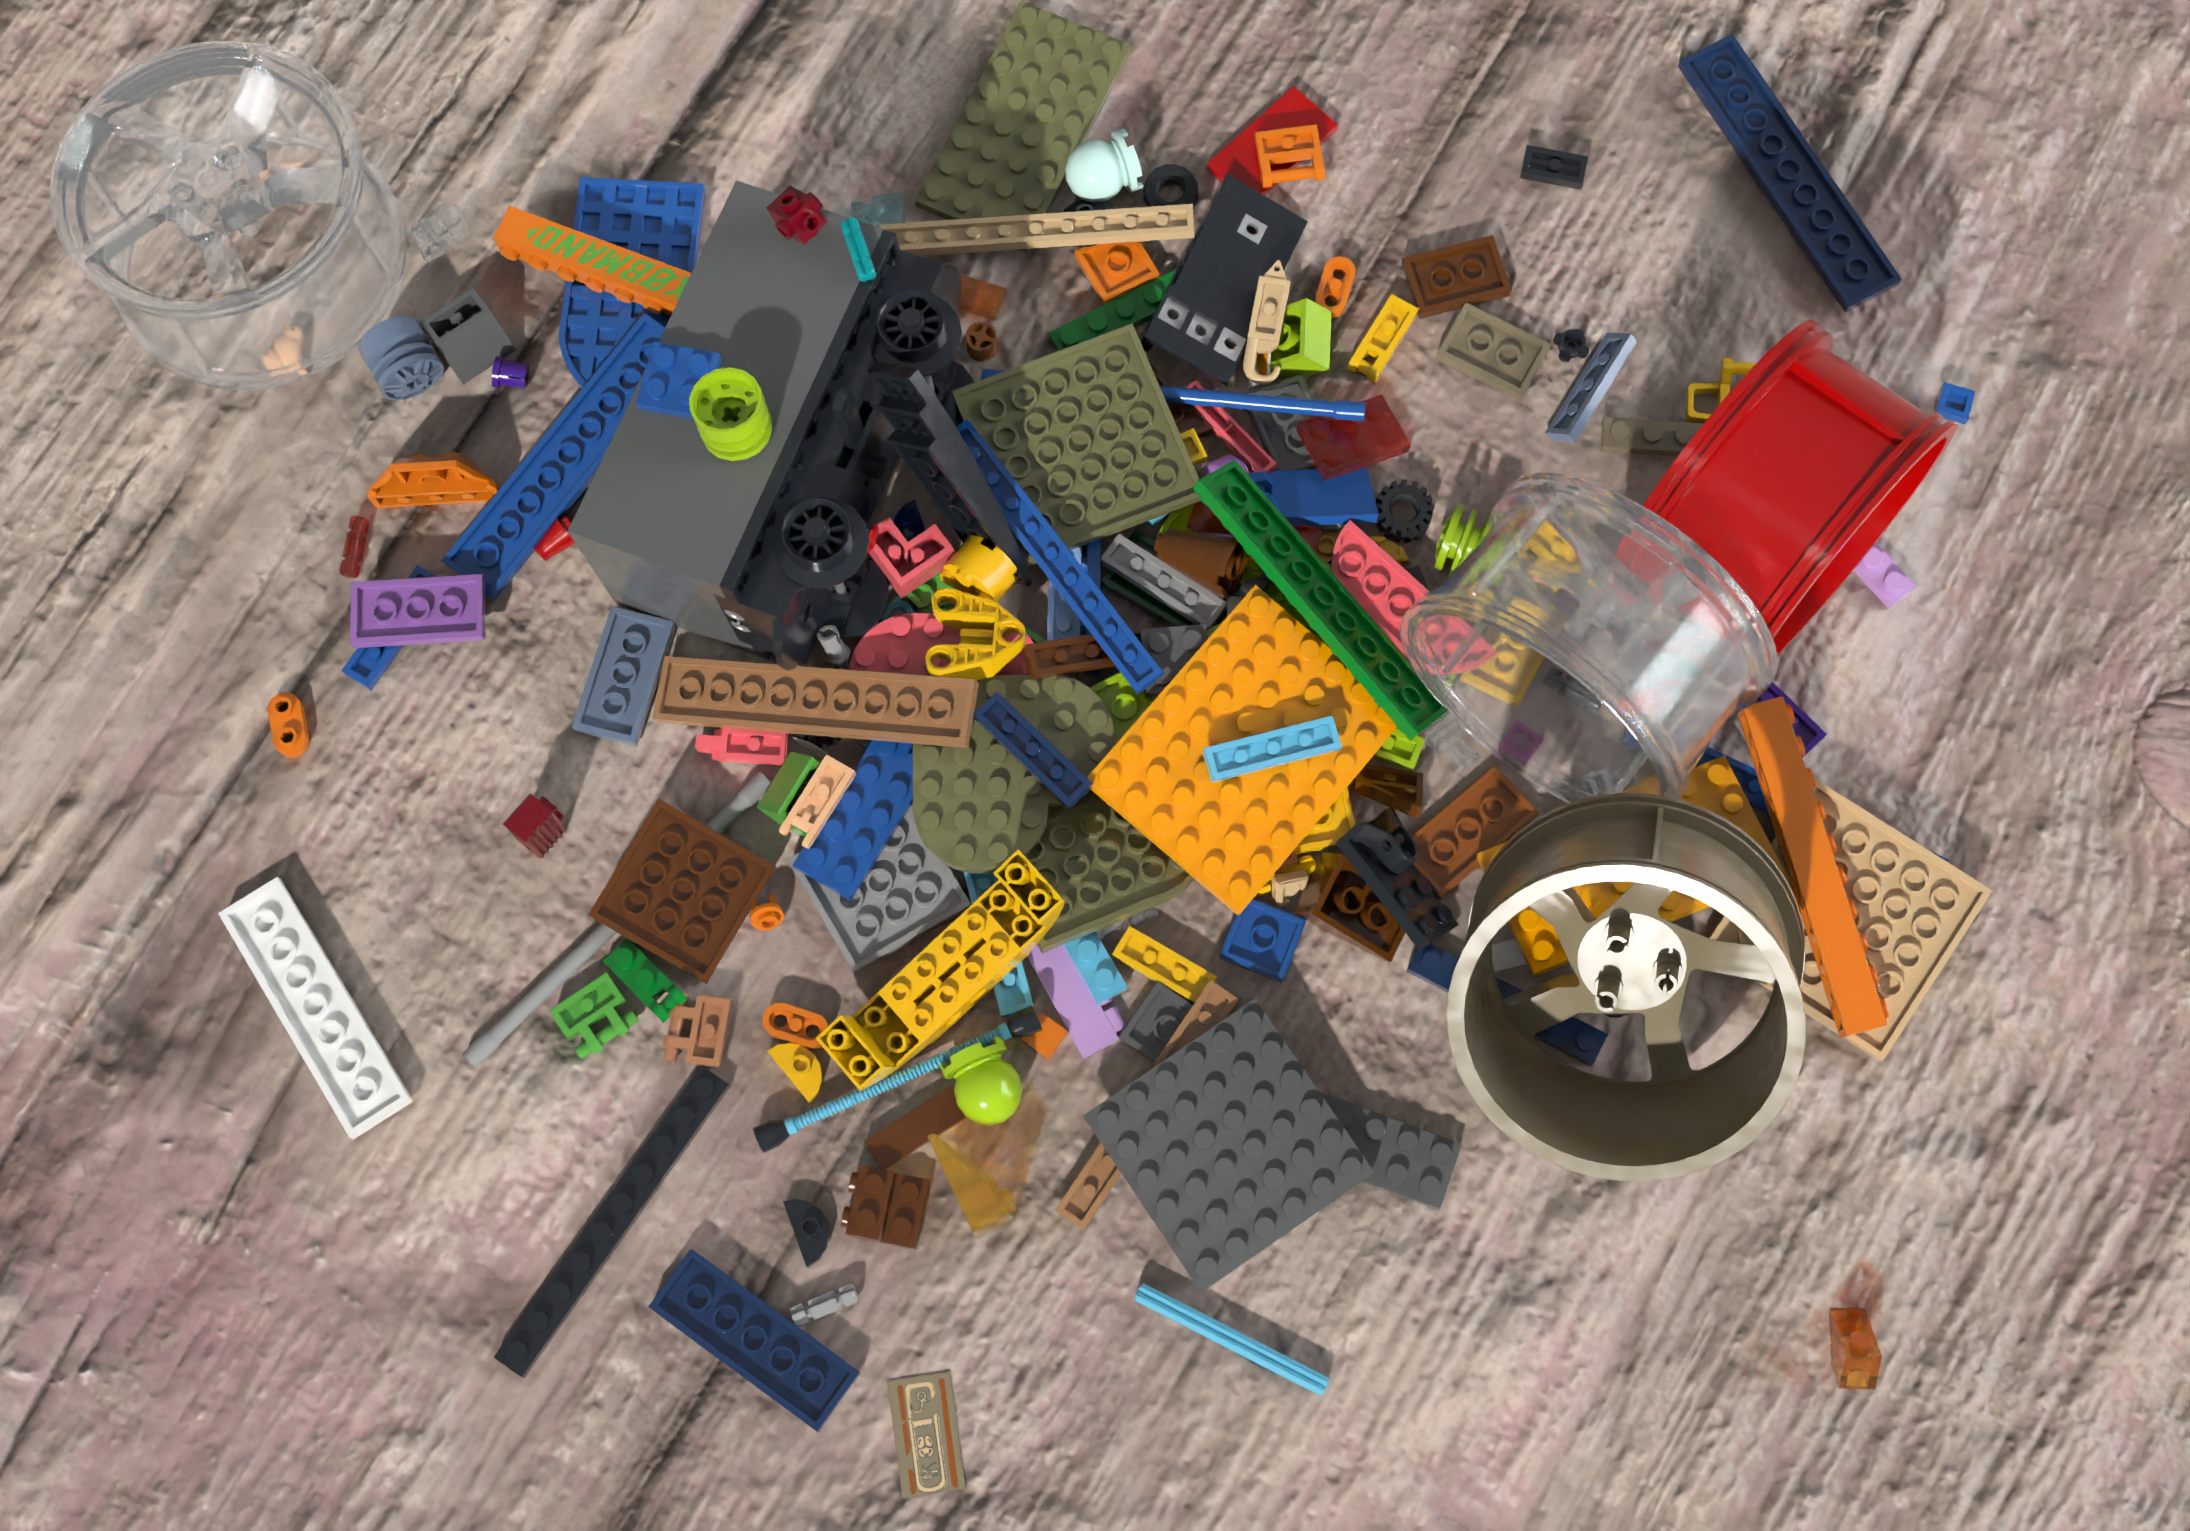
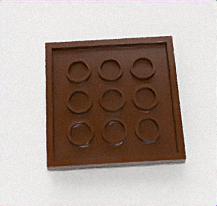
[588,799,776,984]

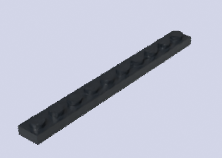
[494,1065,731,1378]

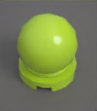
[940,1037,1022,1126]

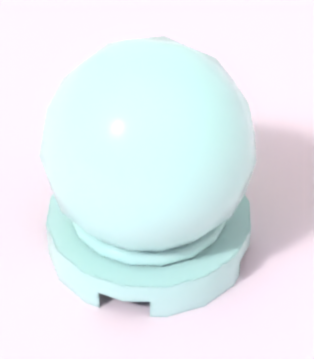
[1065,128,1143,203]

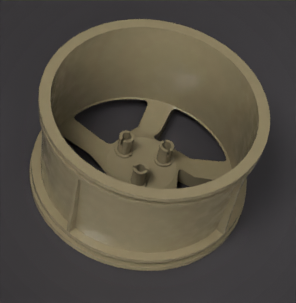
[1447,793,1806,1181]

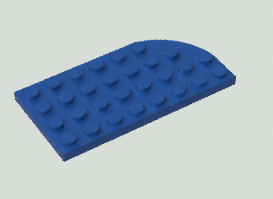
[559,177,705,389]

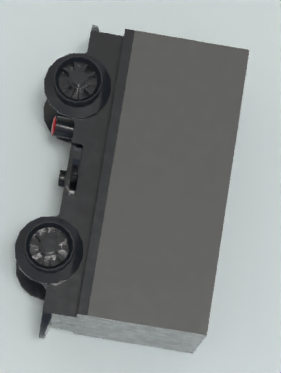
[568,180,974,671]

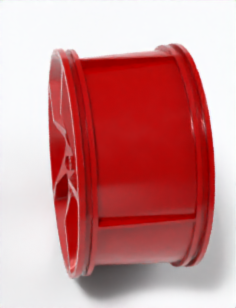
[1608,320,1958,684]

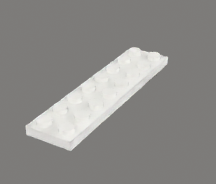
[218,877,413,1139]

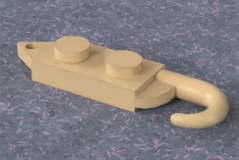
[1243,260,1291,385]

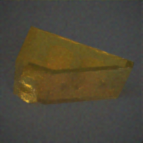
[927,1133,1017,1239]

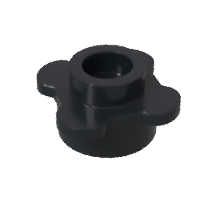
[1553,329,1589,362]

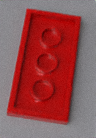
[1206,86,1338,196]

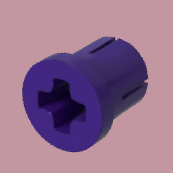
[492,355,530,389]

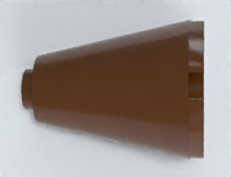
[1154,529,1248,599]

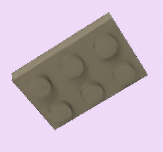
[1436,303,1551,401]

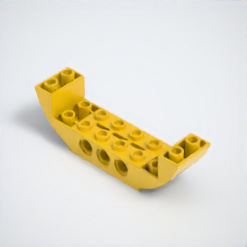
[815,849,1065,1091]

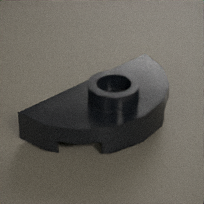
[783,1199,831,1268]

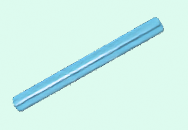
[1134,1284,1329,1395]

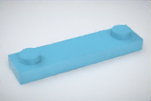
[1202,715,1342,783]

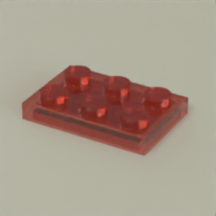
[1296,394,1411,481]

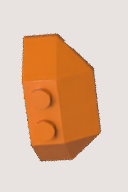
[367,452,500,508]

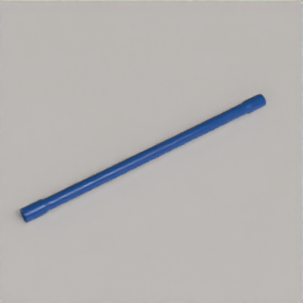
[981,369,1366,422]

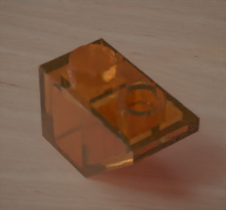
[1829,1307,1882,1389]

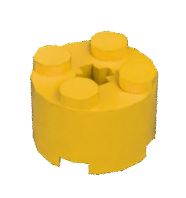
[939,535,1019,604]

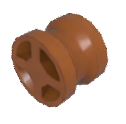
[965,322,998,362]

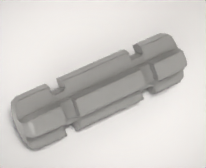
[789,1283,858,1326]

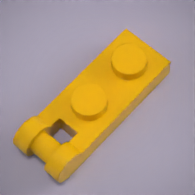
[1347,294,1419,384]

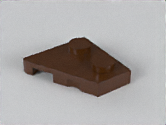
[1354,765,1424,819]

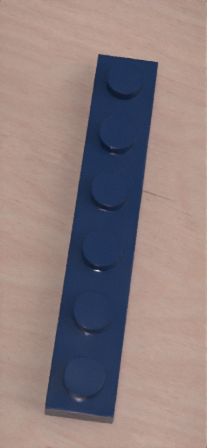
[1407,944,1608,1066]

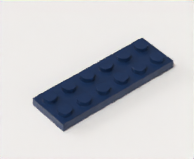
[648,1249,861,1432]

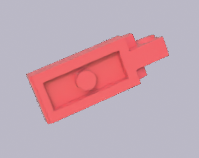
[695,727,790,766]

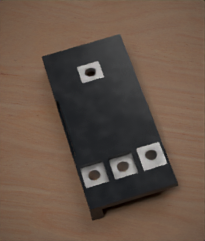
[1140,174,1308,386]

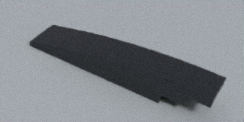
[868,362,1033,587]

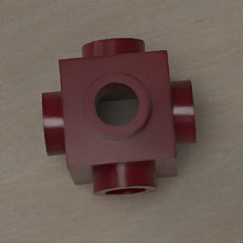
[766,185,828,245]

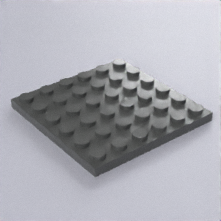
[1083,999,1375,1293]

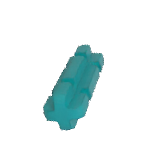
[840,217,876,282]

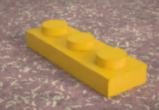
[1112,926,1217,1004]

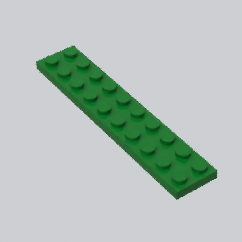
[1192,459,1450,741]

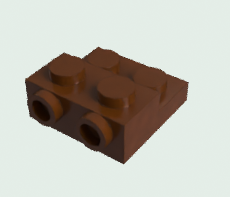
[841,1165,930,1250]

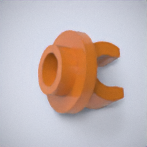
[750,894,784,930]

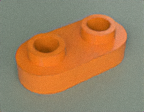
[1315,256,1356,318]
[267,692,310,758]
[762,1003,829,1049]

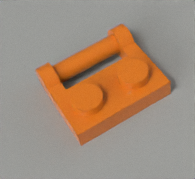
[1254,124,1325,188]

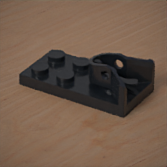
[1336,807,1459,951]

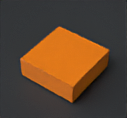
[1021,1012,1069,1061]

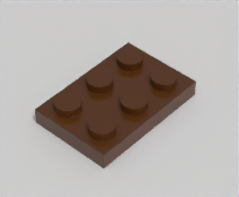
[1401,235,1512,319]

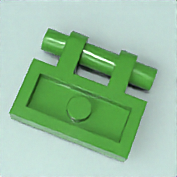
[549,972,639,1059]

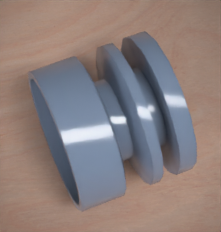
[358,316,444,401]

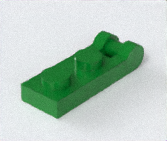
[603,938,688,1023]

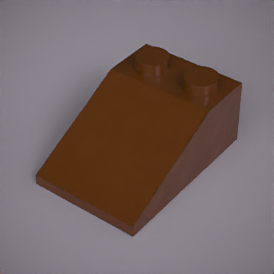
[1293,853,1405,962]

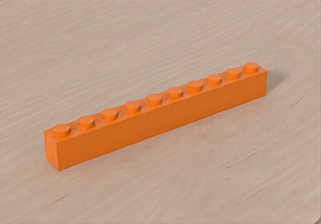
[1738,696,1889,1038]

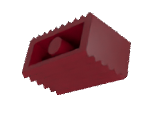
[503,794,566,858]

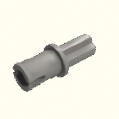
[817,625,850,670]

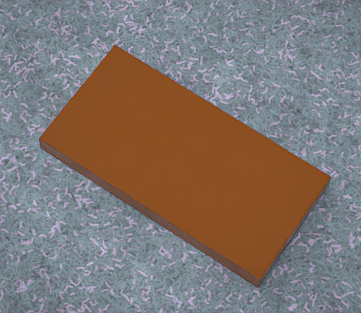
[1402,764,1540,900]

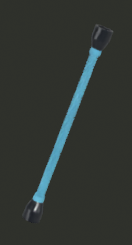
[753,1005,1042,1153]

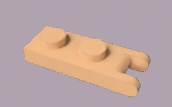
[779,755,856,849]

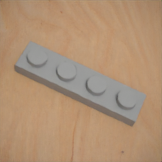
[1100,534,1228,630]

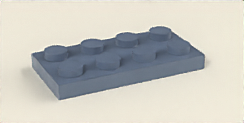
[572,606,676,747]

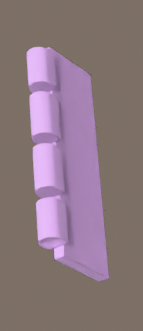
[1027,945,1127,1059]

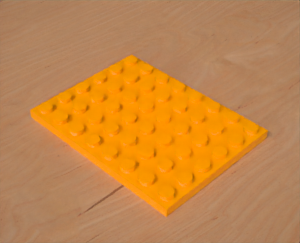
[1087,585,1397,916]

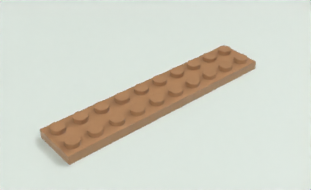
[652,656,979,748]

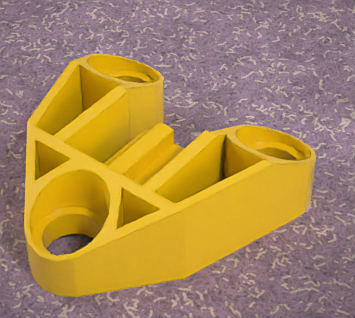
[925,588,1026,680]

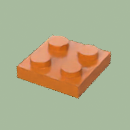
[1074,241,1160,305]

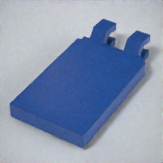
[1249,467,1379,526]

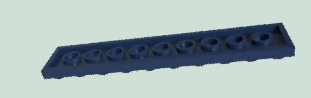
[1678,34,1902,313]

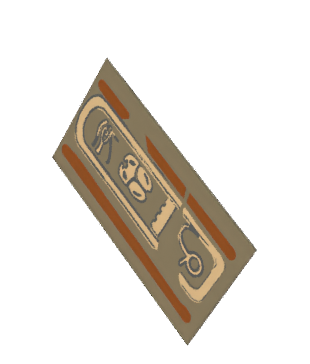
[887,1371,966,1499]

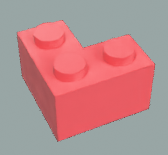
[868,517,955,598]

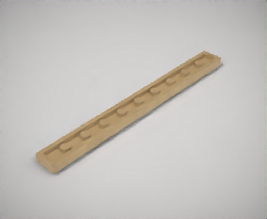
[879,204,1195,256]

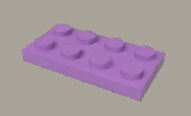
[350,574,485,648]

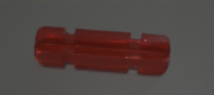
[339,516,369,579]

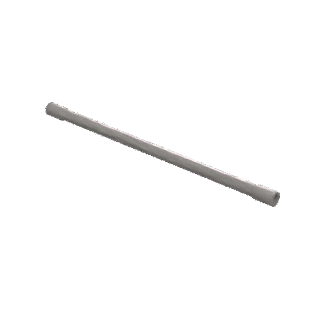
[462,772,771,1068]

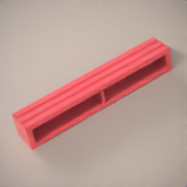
[1186,380,1277,473]

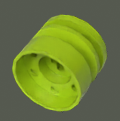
[689,367,773,461]
[1434,504,1510,586]

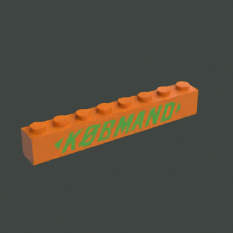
[493,206,691,316]

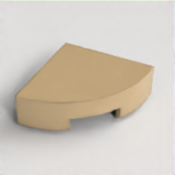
[1271,869,1309,908]

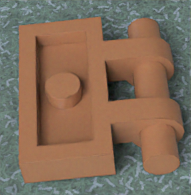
[662,993,733,1069]

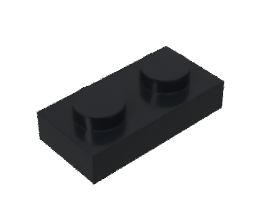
[1520,145,1588,190]

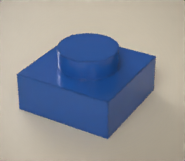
[1934,382,1976,424]

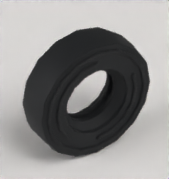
[1143,164,1198,209]

